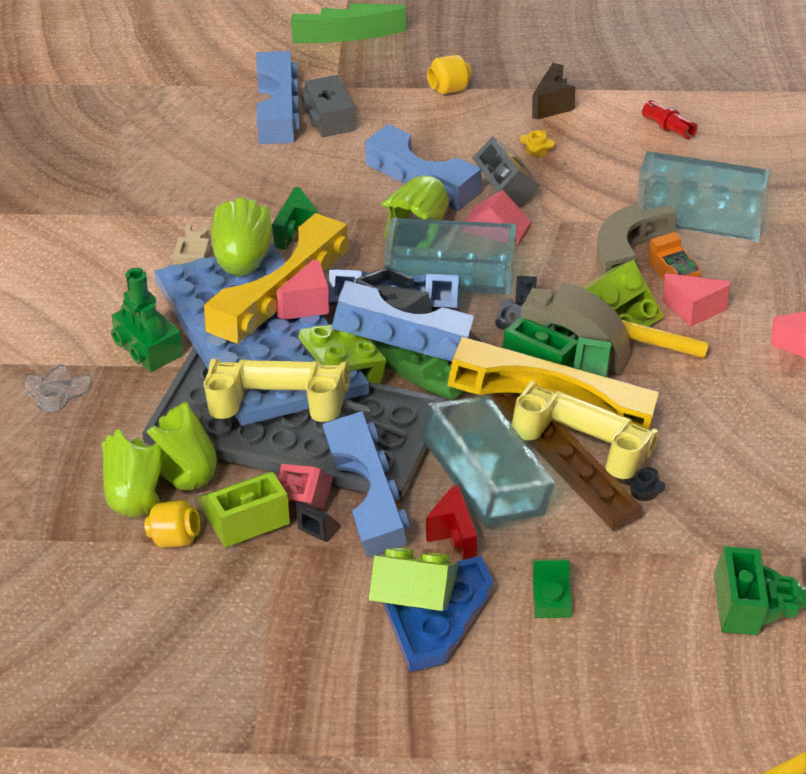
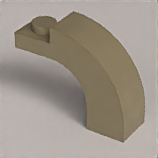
[596,203,676,276]
[521,283,631,375]

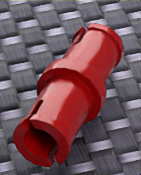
[642,100,698,140]

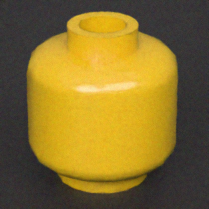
[427,55,472,94]
[144,500,200,549]

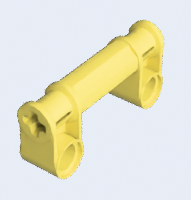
[204,359,350,422]
[511,380,659,479]

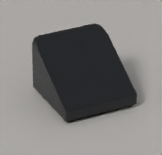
[296,501,340,542]

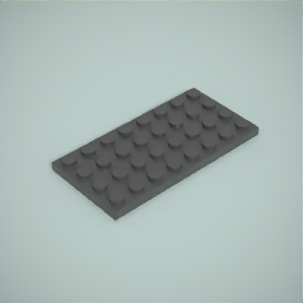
[142,347,446,501]

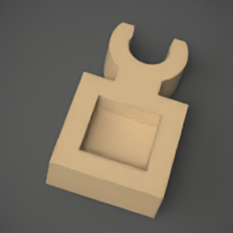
[172,224,210,265]

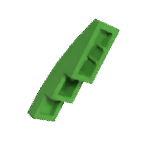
[291,3,407,43]
[370,339,464,401]

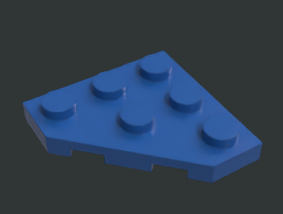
[382,555,493,672]

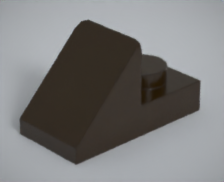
[532,63,576,120]

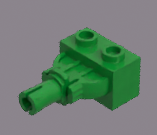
[111,267,183,372]
[502,316,578,368]
[713,546,806,635]

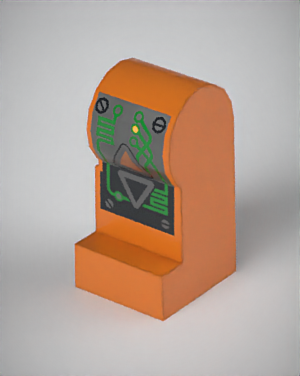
[648,232,702,281]

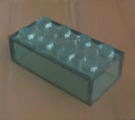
[637,151,770,242]
[383,218,516,294]
[420,395,555,526]

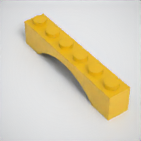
[204,213,350,344]
[447,337,659,430]

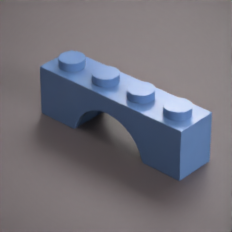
[256,51,300,144]
[365,124,481,211]
[328,269,461,312]
[332,280,474,362]
[322,411,411,558]

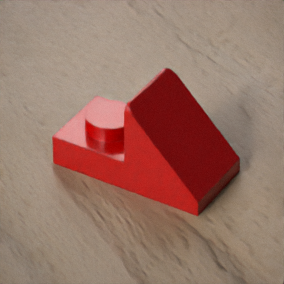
[426,485,477,560]

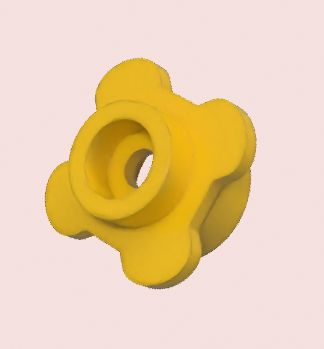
[520,130,555,157]

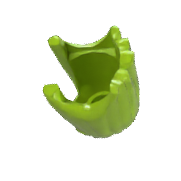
[381,175,449,252]
[211,197,272,277]
[131,401,217,490]
[102,429,165,518]

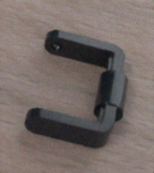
[355,268,415,298]

